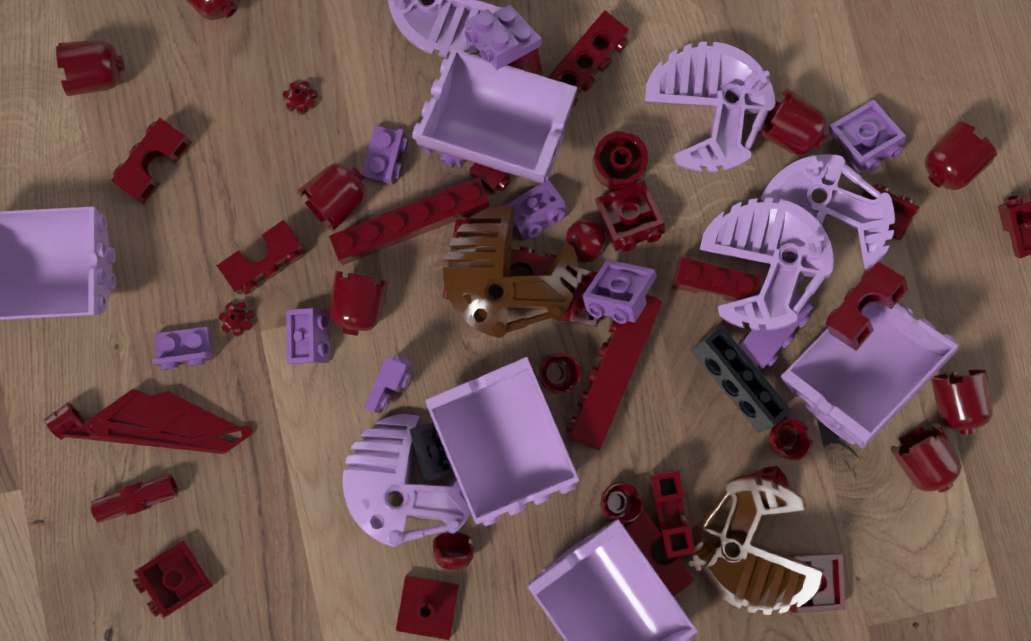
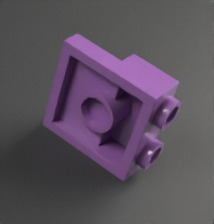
[464,5,542,70]
[829,100,906,173]
[583,260,657,324]
[364,355,413,413]

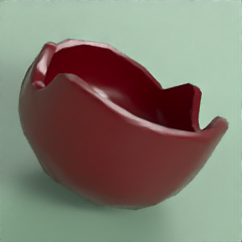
[566,219,605,263]
[538,352,581,393]
[769,418,813,460]
[600,482,644,524]
[433,532,474,571]

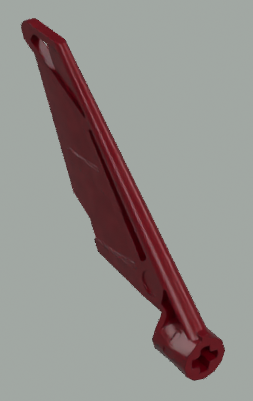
[44,389,252,454]

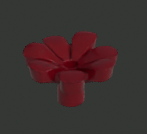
[283,80,318,115]
[219,302,254,337]

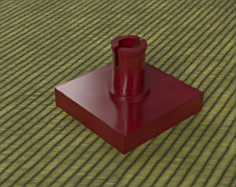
[396,575,459,640]

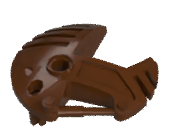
[443,205,578,338]
[689,477,824,615]

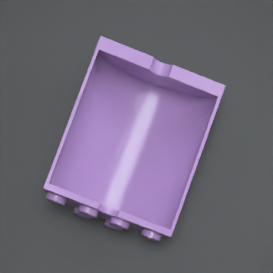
[412,49,577,184]
[0,207,116,320]
[781,303,958,448]
[425,357,579,527]
[527,520,698,641]

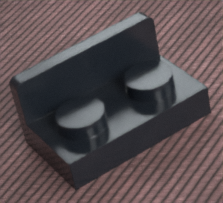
[409,422,454,482]

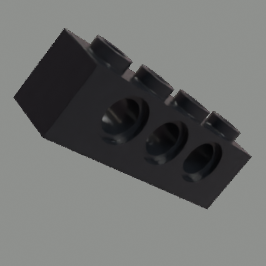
[690,325,791,433]

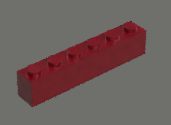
[329,177,490,265]
[566,294,663,451]

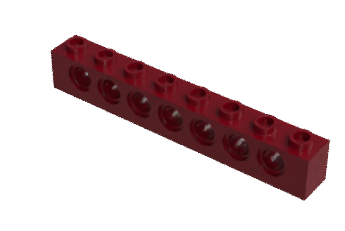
[469,10,629,194]

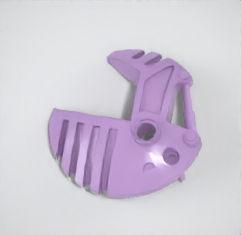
[388,0,502,58]
[645,42,775,173]
[760,154,895,282]
[700,198,834,331]
[342,413,471,547]

